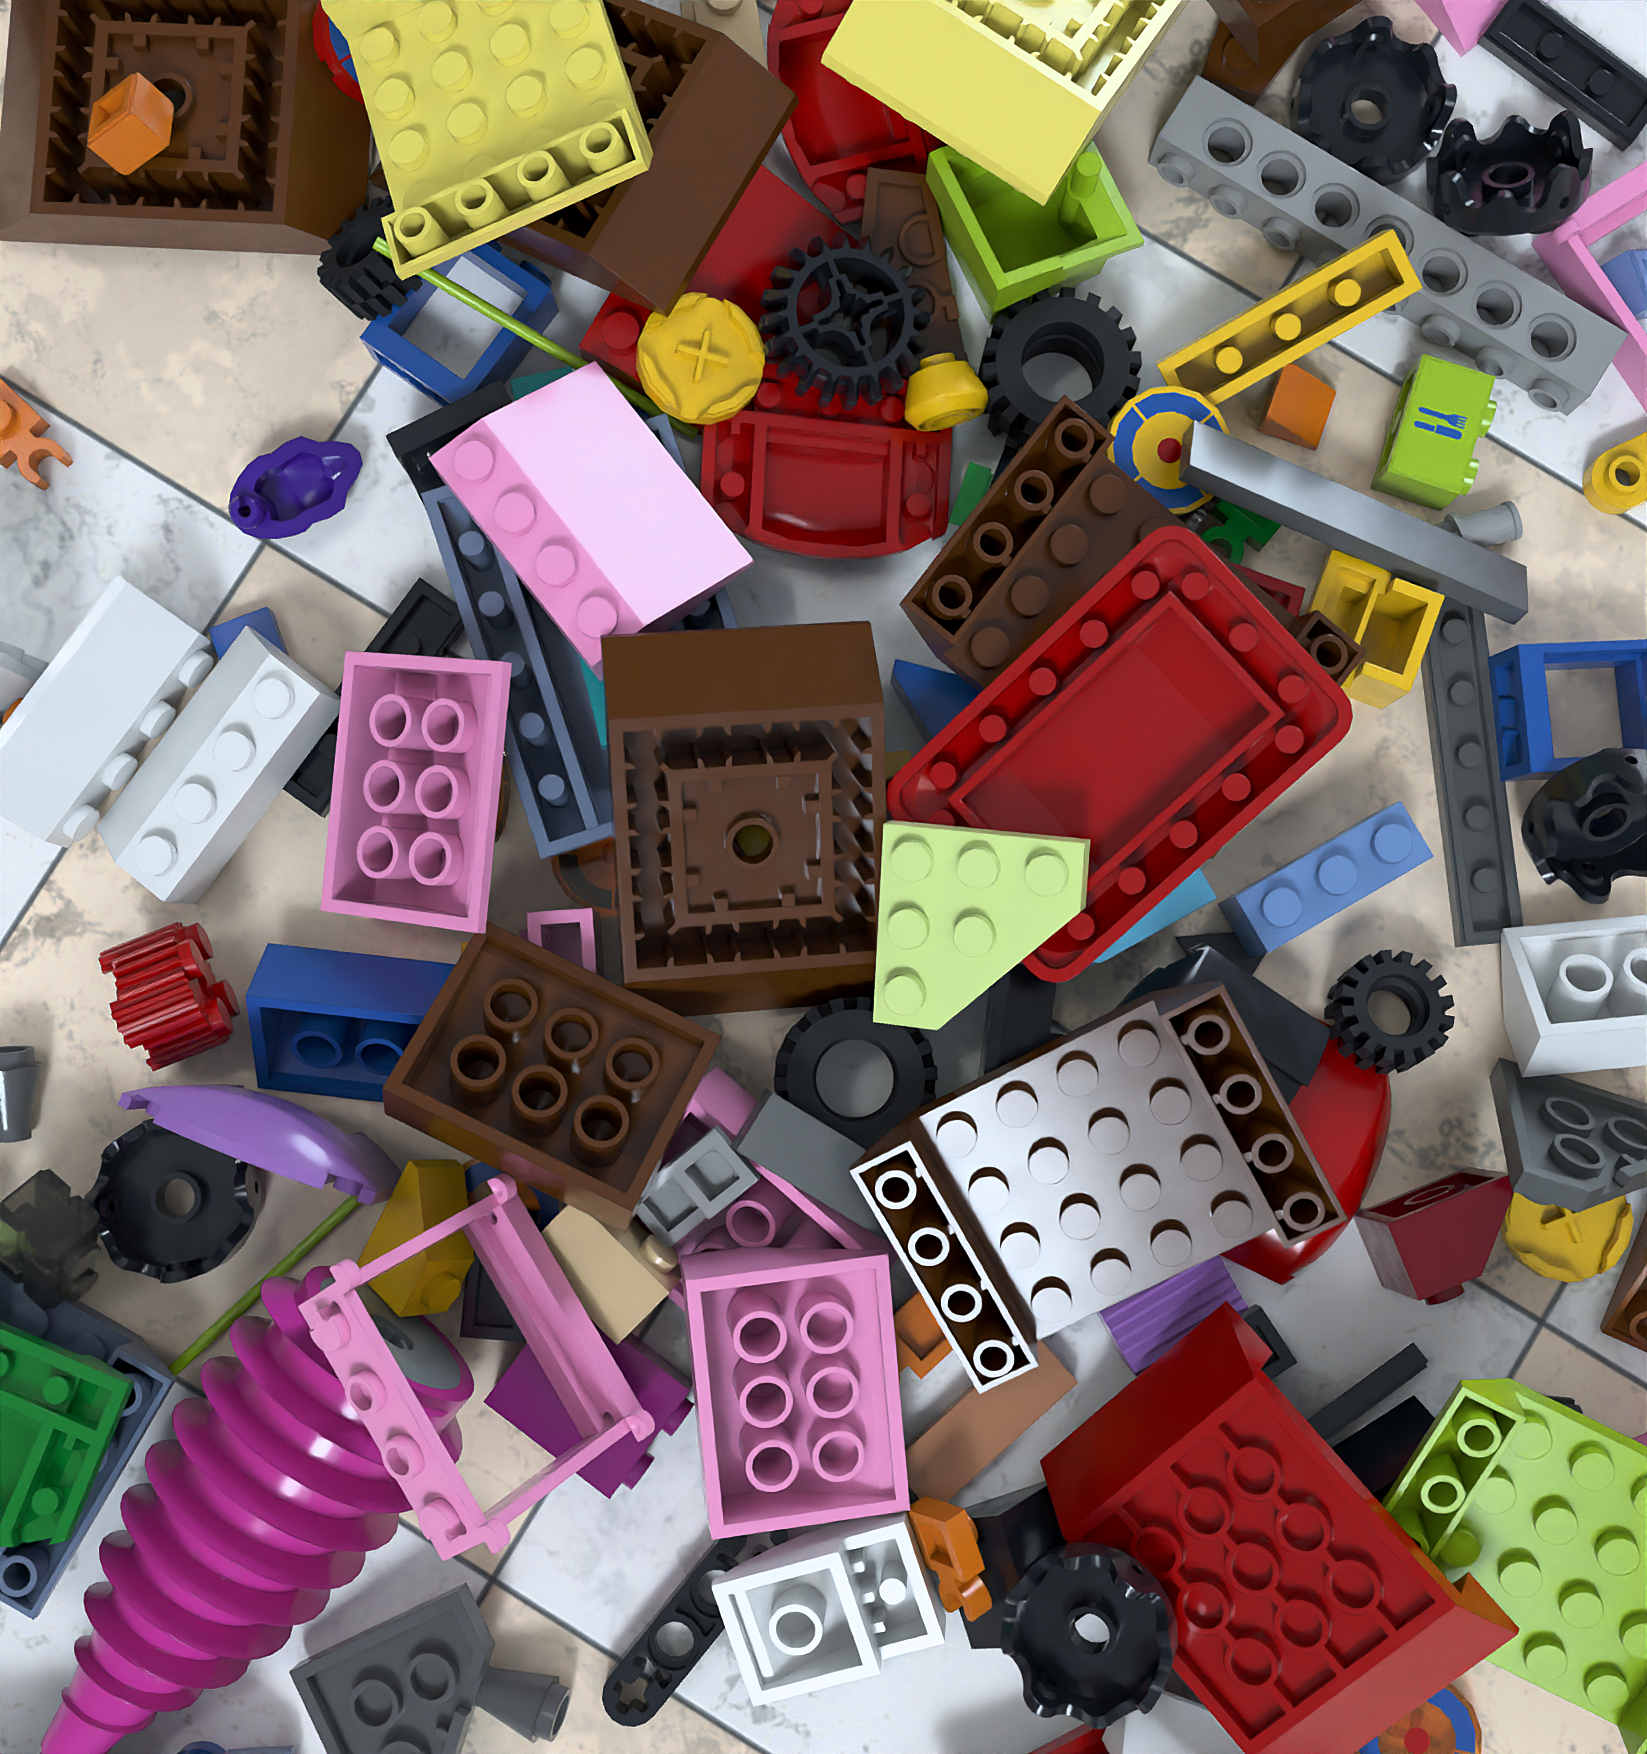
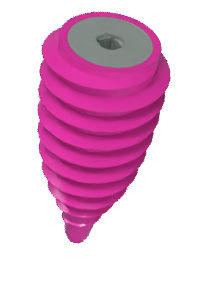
[40,1266,474,1754]

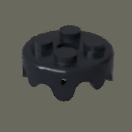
[1289,16,1457,187]
[1426,110,1593,237]
[1521,748,1647,905]
[82,1118,261,1284]
[1000,1542,1178,1729]

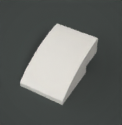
[711,1511,946,1707]

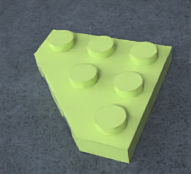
[873,820,1090,1030]

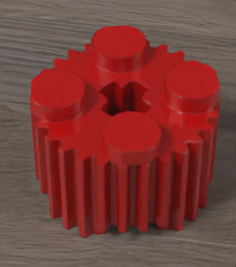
[98,922,240,1072]

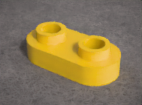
[1582,432,1647,514]

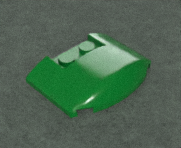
[0,1321,135,1547]

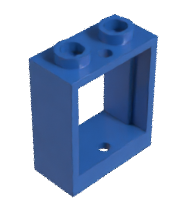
[359,240,559,407]
[1488,639,1647,782]

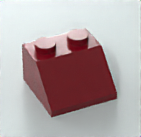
[1353,1167,1514,1305]

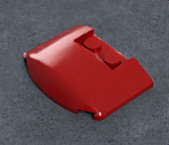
[767,0,948,226]
[699,363,952,561]
[1219,1018,1392,1285]

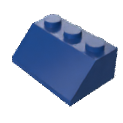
[245,943,456,1102]

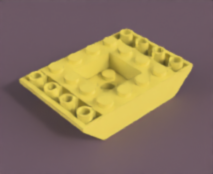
[820,0,1190,206]

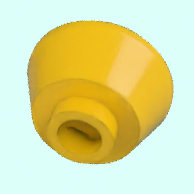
[904,353,989,431]

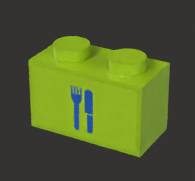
[1370,354,1497,511]

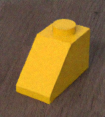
[356,1159,475,1317]

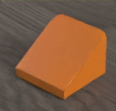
[1257,363,1337,451]

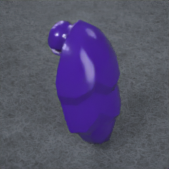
[228,436,363,539]

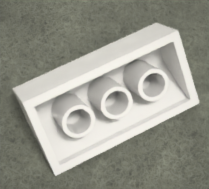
[0,575,216,848]
[96,625,341,904]
[1500,915,1647,1078]

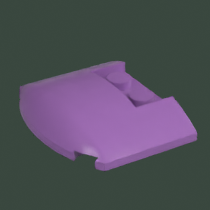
[118,1084,402,1205]

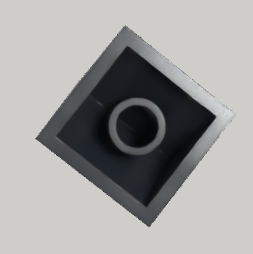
[959,1481,1087,1649]

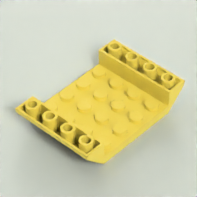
[320,0,653,280]

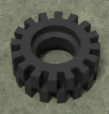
[317,195,433,321]
[1324,949,1455,1075]

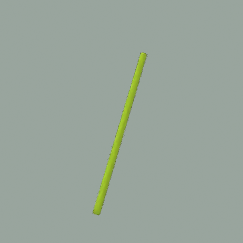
[372,236,698,440]
[167,1195,362,1377]

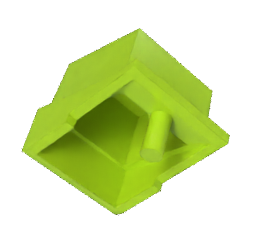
[926,139,1145,326]

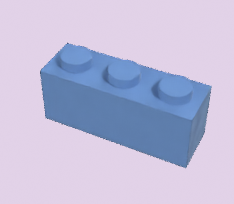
[1218,801,1434,958]

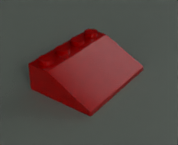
[578,165,859,436]

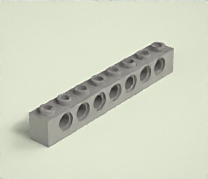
[1148,75,1628,416]

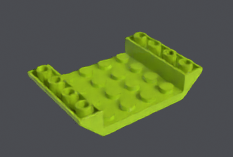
[1381,1378,1647,1754]

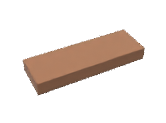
[905,1339,1078,1503]

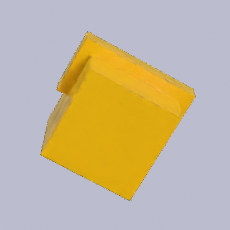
[1305,549,1445,710]

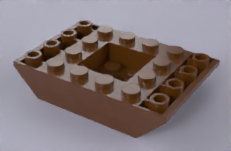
[0,0,373,255]
[369,0,799,318]
[600,620,886,1017]

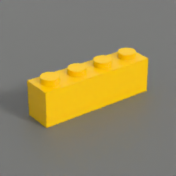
[1155,229,1423,406]

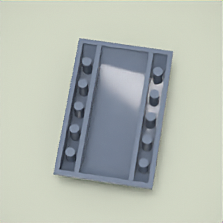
[421,413,739,860]

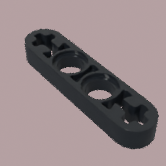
[602,1528,788,1727]

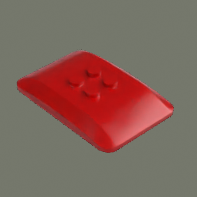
[886,525,1353,983]

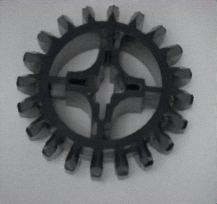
[758,231,931,411]

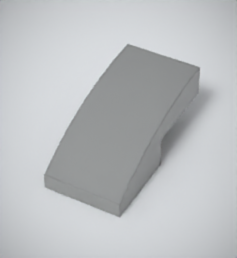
[636,1125,761,1248]

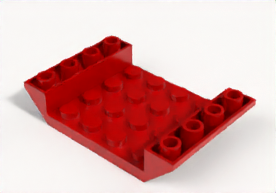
[1040,1300,1520,1754]

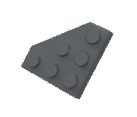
[1489,1057,1647,1212]
[289,1583,495,1754]

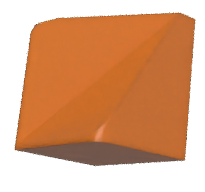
[87,72,174,175]

